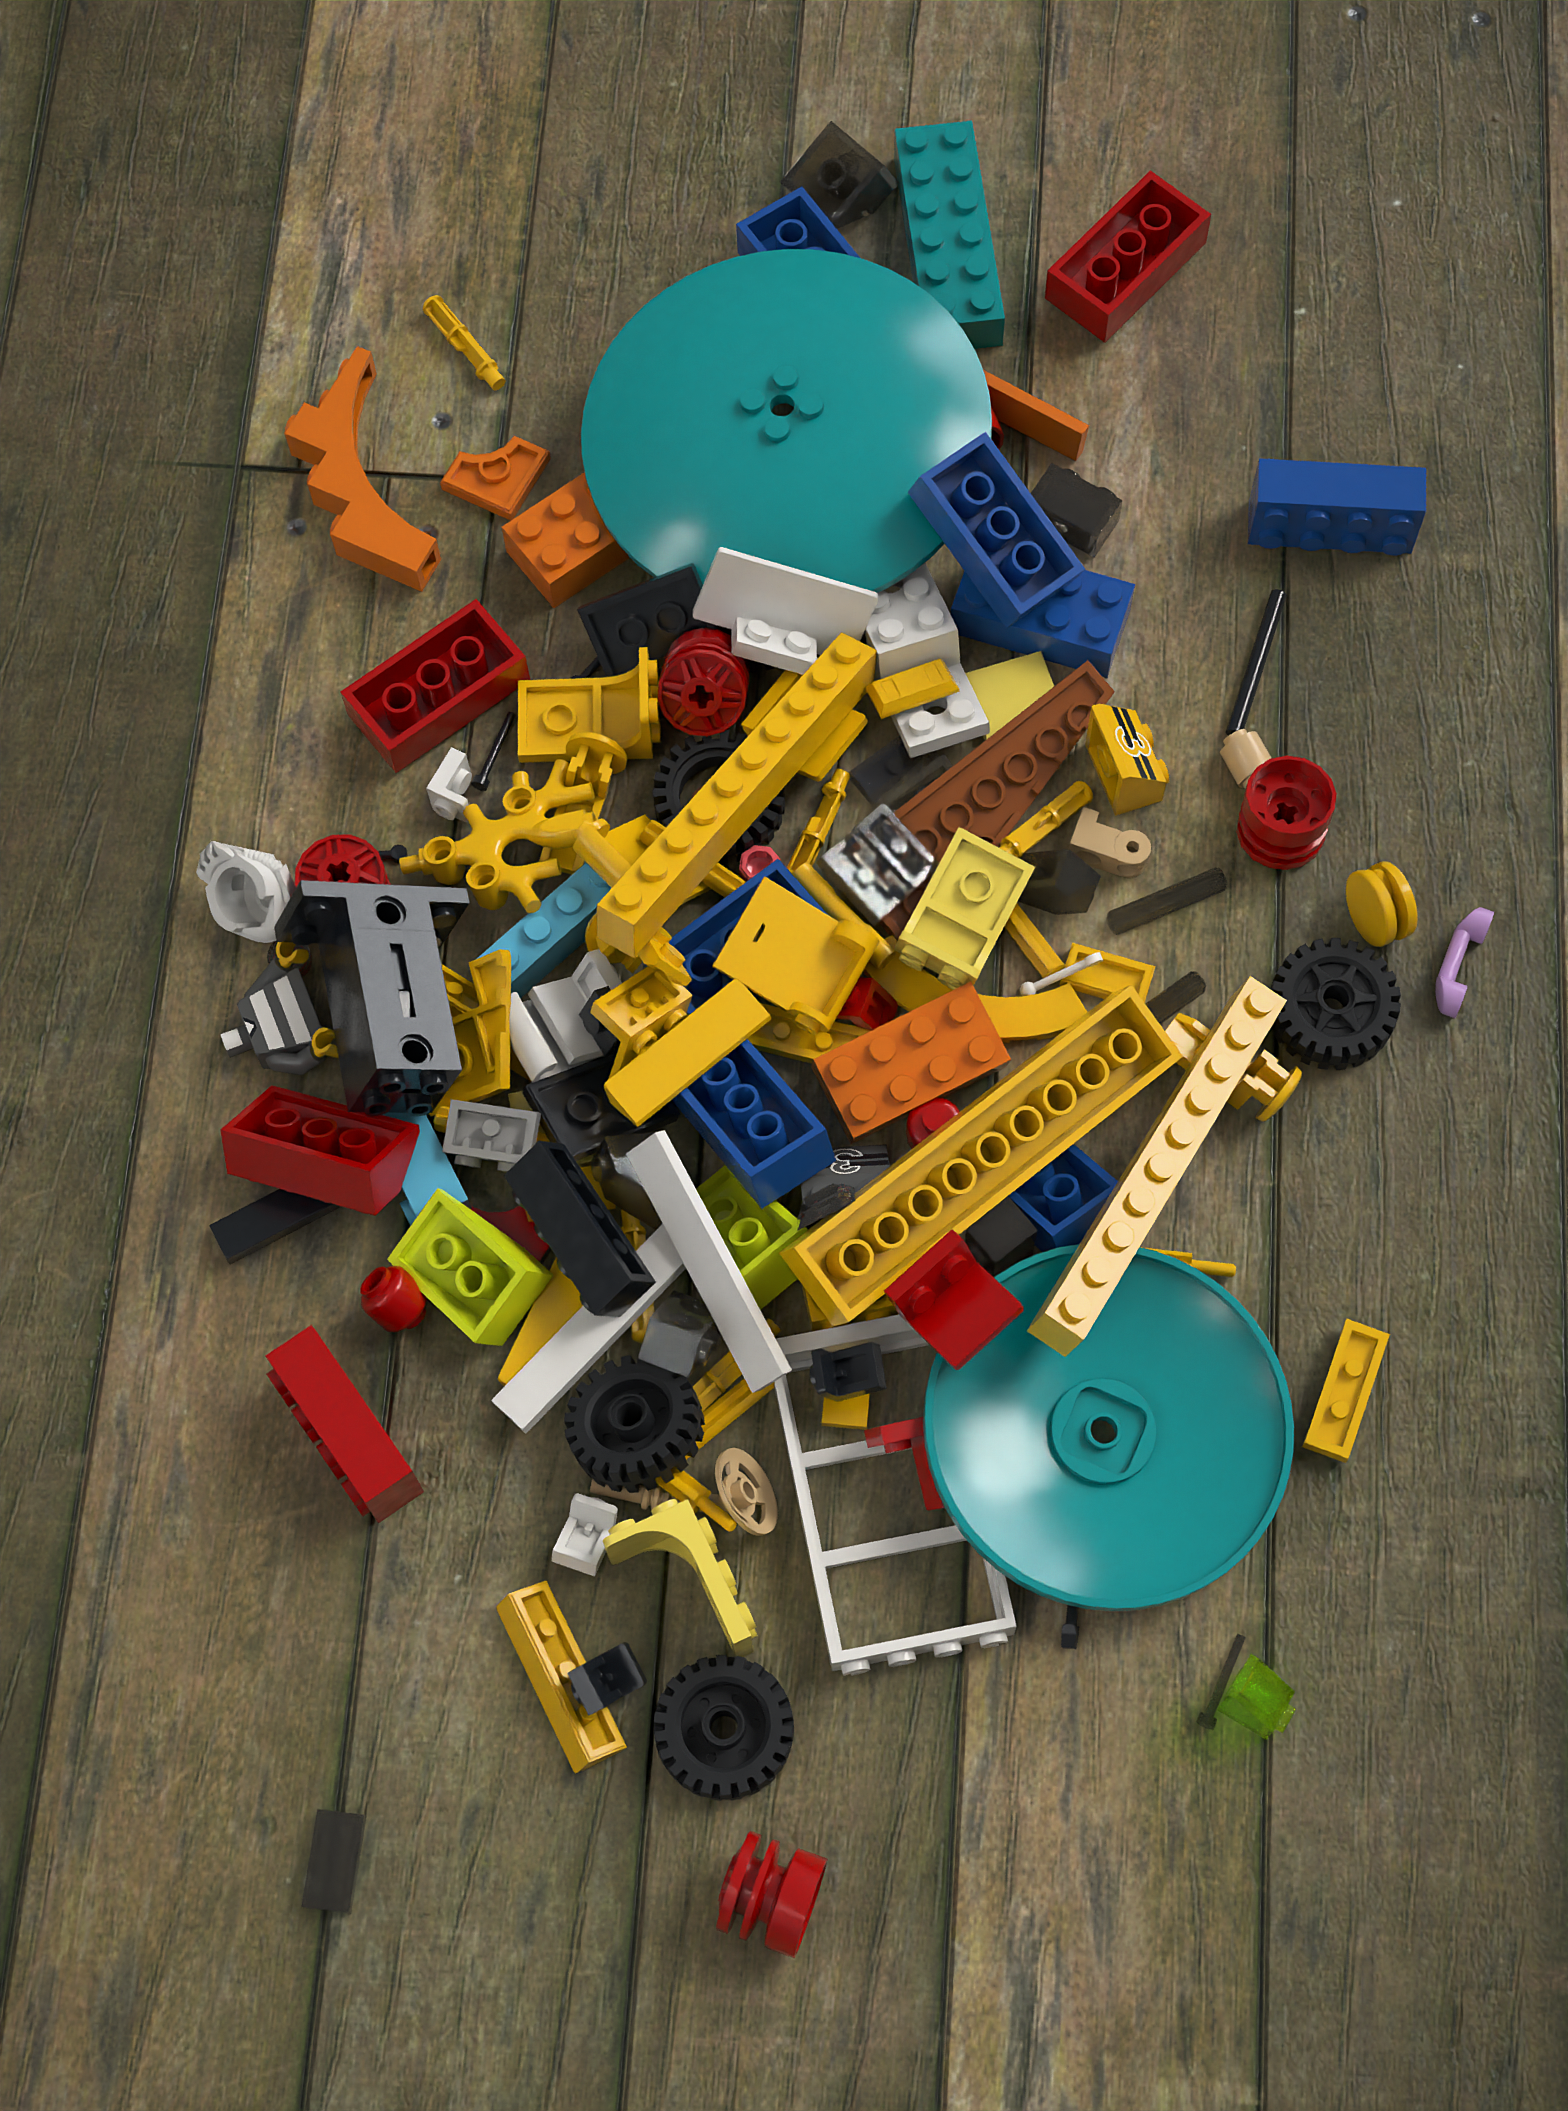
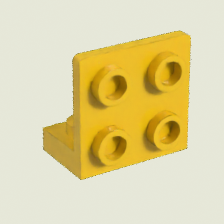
[741,670,868,782]
[590,966,693,1079]

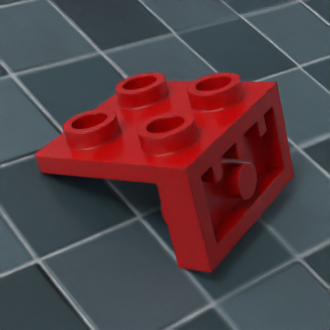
[884,1229,1024,1370]

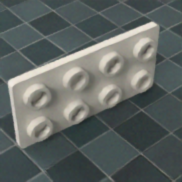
[693,547,878,675]

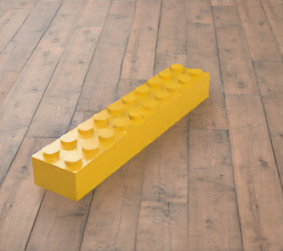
[779,985,1183,1326]

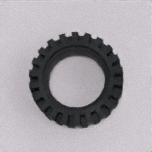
[653,730,785,864]

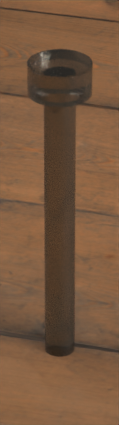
[1196,1634,1246,1730]

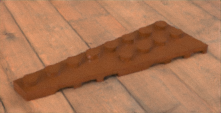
[844,660,1115,941]

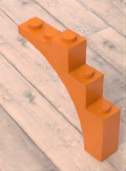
[284,346,441,592]

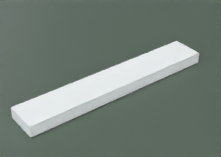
[626,1130,792,1393]
[491,1224,686,1434]

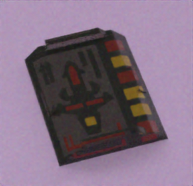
[797,1183,855,1231]

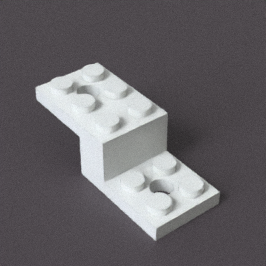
[864,563,990,758]

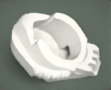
[196,841,296,943]

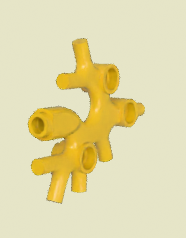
[399,759,596,913]

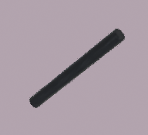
[1226,589,1287,736]

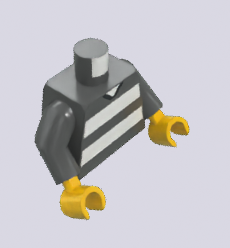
[220,942,338,1075]

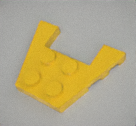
[429,949,511,1117]

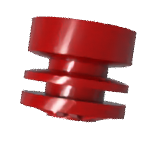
[657,628,750,736]
[1236,756,1337,870]
[295,834,391,887]
[716,1831,828,1958]

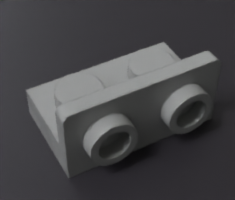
[442,1099,541,1172]

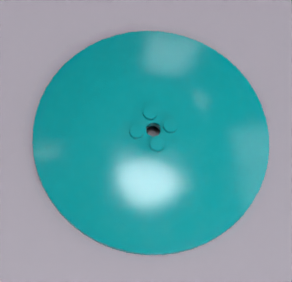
[581,249,992,593]

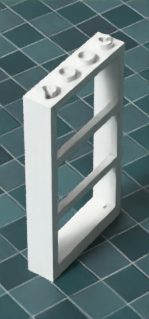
[774,1315,1017,1676]

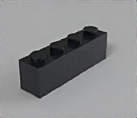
[504,1141,656,1317]

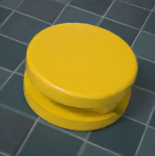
[1346,861,1418,947]

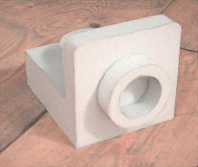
[426,747,472,822]

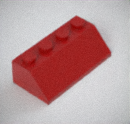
[220,1085,420,1216]

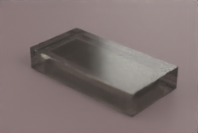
[301,1809,367,1914]

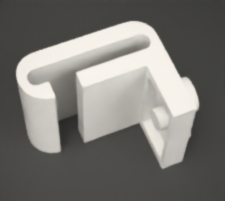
[509,949,622,1083]

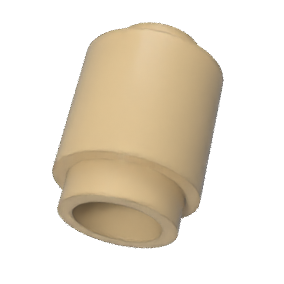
[1220,729,1271,789]

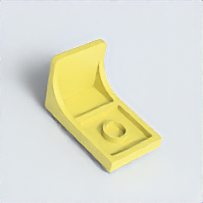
[894,827,1035,990]
[602,1499,757,1657]

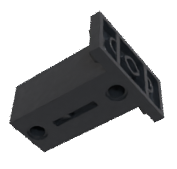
[274,880,470,1116]

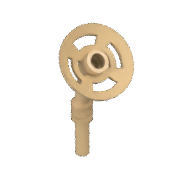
[590,1448,778,1536]

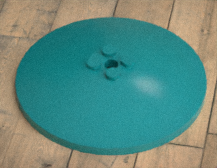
[923,1244,1294,1611]

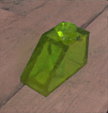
[1217,1654,1296,1740]

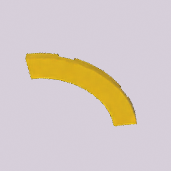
[863,935,1087,1043]

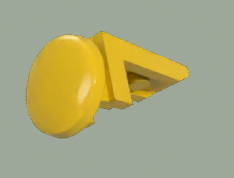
[539,732,627,875]
[585,913,692,986]
[1165,1013,1302,1122]

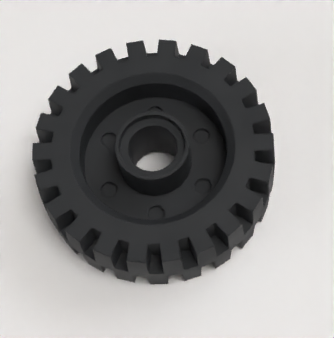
[1270,938,1401,1070]
[564,1354,705,1493]
[654,1655,794,1801]

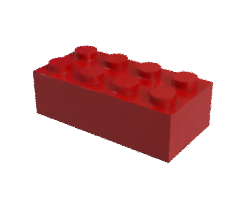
[1045,170,1212,343]
[340,599,530,773]
[265,1324,424,1523]

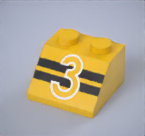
[1085,704,1169,816]

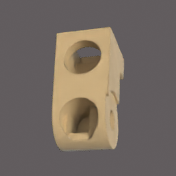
[1066,807,1151,878]

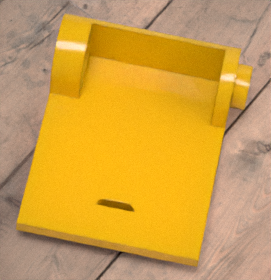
[573,814,711,905]
[712,877,880,1035]

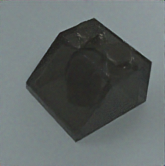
[780,121,899,229]

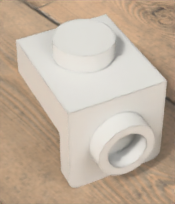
[551,1493,618,1576]

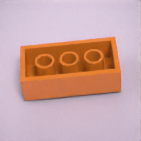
[502,472,630,608]
[811,981,1011,1144]

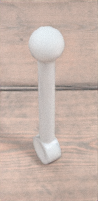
[1020,952,1103,996]

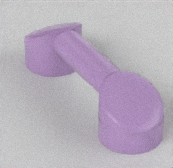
[1435,907,1494,1018]

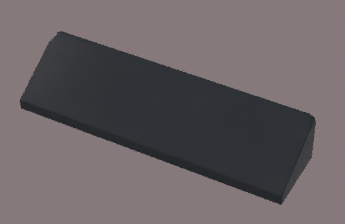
[209,1189,342,1265]

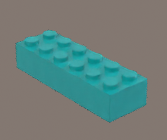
[894,120,1005,349]

